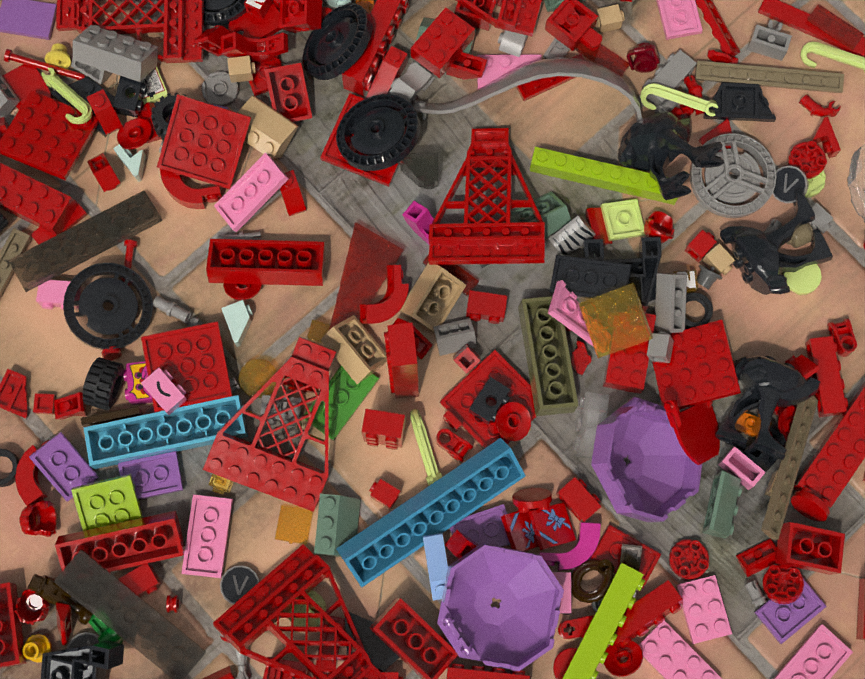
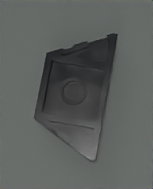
[51,77,115,138]
[703,82,776,122]
[345,612,400,671]

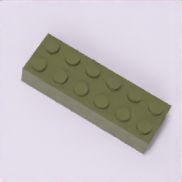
[518,296,578,416]

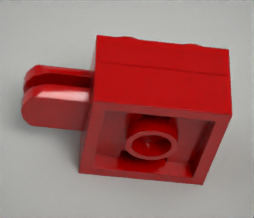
[279,0,322,33]
[545,0,602,51]

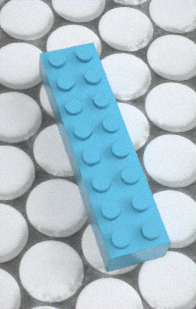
[84,395,248,469]

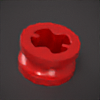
[166,595,179,613]

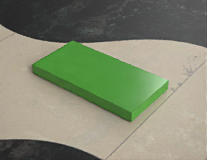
[304,365,379,441]

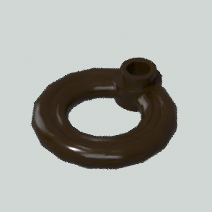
[571,559,614,603]

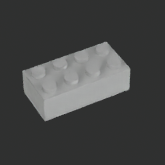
[72,25,158,82]

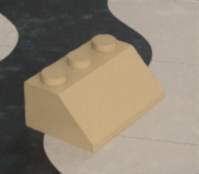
[238,96,298,160]
[400,262,466,332]
[321,315,387,384]

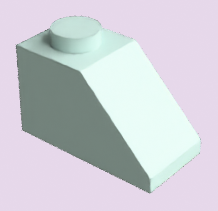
[221,300,253,347]

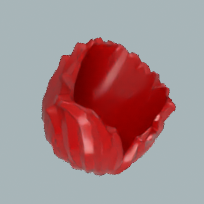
[14,588,51,625]

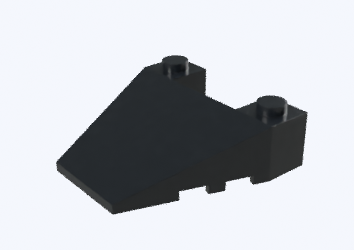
[582,237,662,313]
[41,640,124,679]

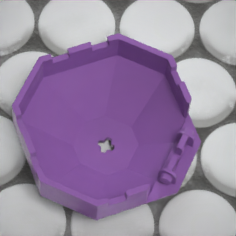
[591,397,702,522]
[437,543,564,671]

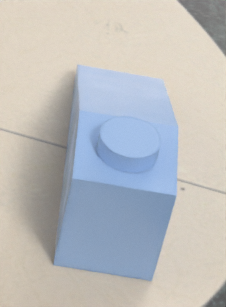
[423,533,448,601]

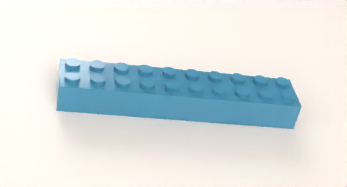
[336,438,526,588]

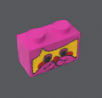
[123,362,153,405]

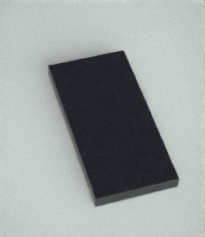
[549,255,632,303]

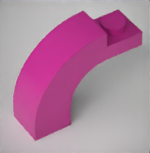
[402,201,434,244]
[538,523,600,571]

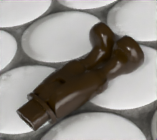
[28,574,102,625]

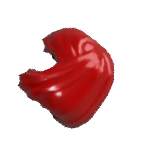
[19,500,57,537]

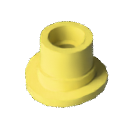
[45,43,71,69]

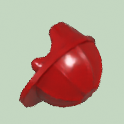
[644,211,675,243]

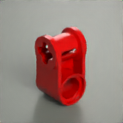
[828,318,857,357]
[436,429,473,463]
[558,615,595,639]

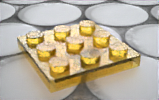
[578,283,653,358]

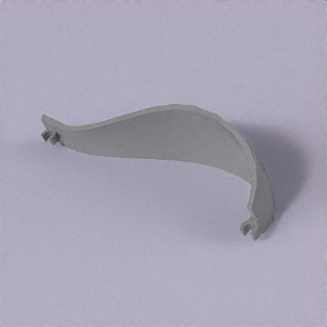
[411,57,642,122]

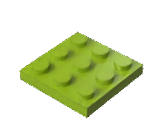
[71,474,143,531]

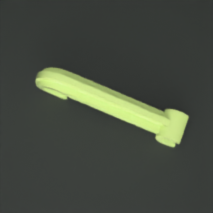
[800,42,865,72]
[42,68,93,124]
[640,83,718,116]
[410,409,442,486]

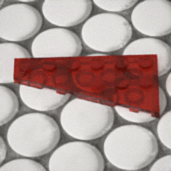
[329,222,404,330]

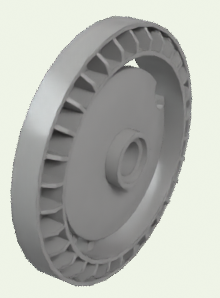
[690,133,776,218]

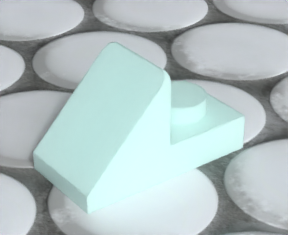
[113,144,146,182]

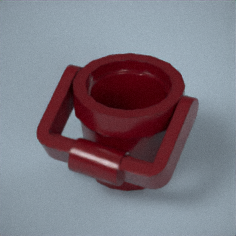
[626,43,660,73]

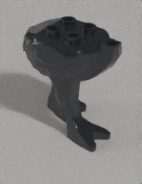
[618,111,724,200]
[720,191,833,295]
[715,355,820,460]

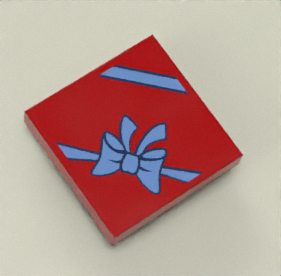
[528,502,576,551]
[501,509,539,551]

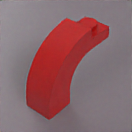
[221,32,288,62]
[160,169,223,209]
[360,265,409,324]
[16,440,49,506]

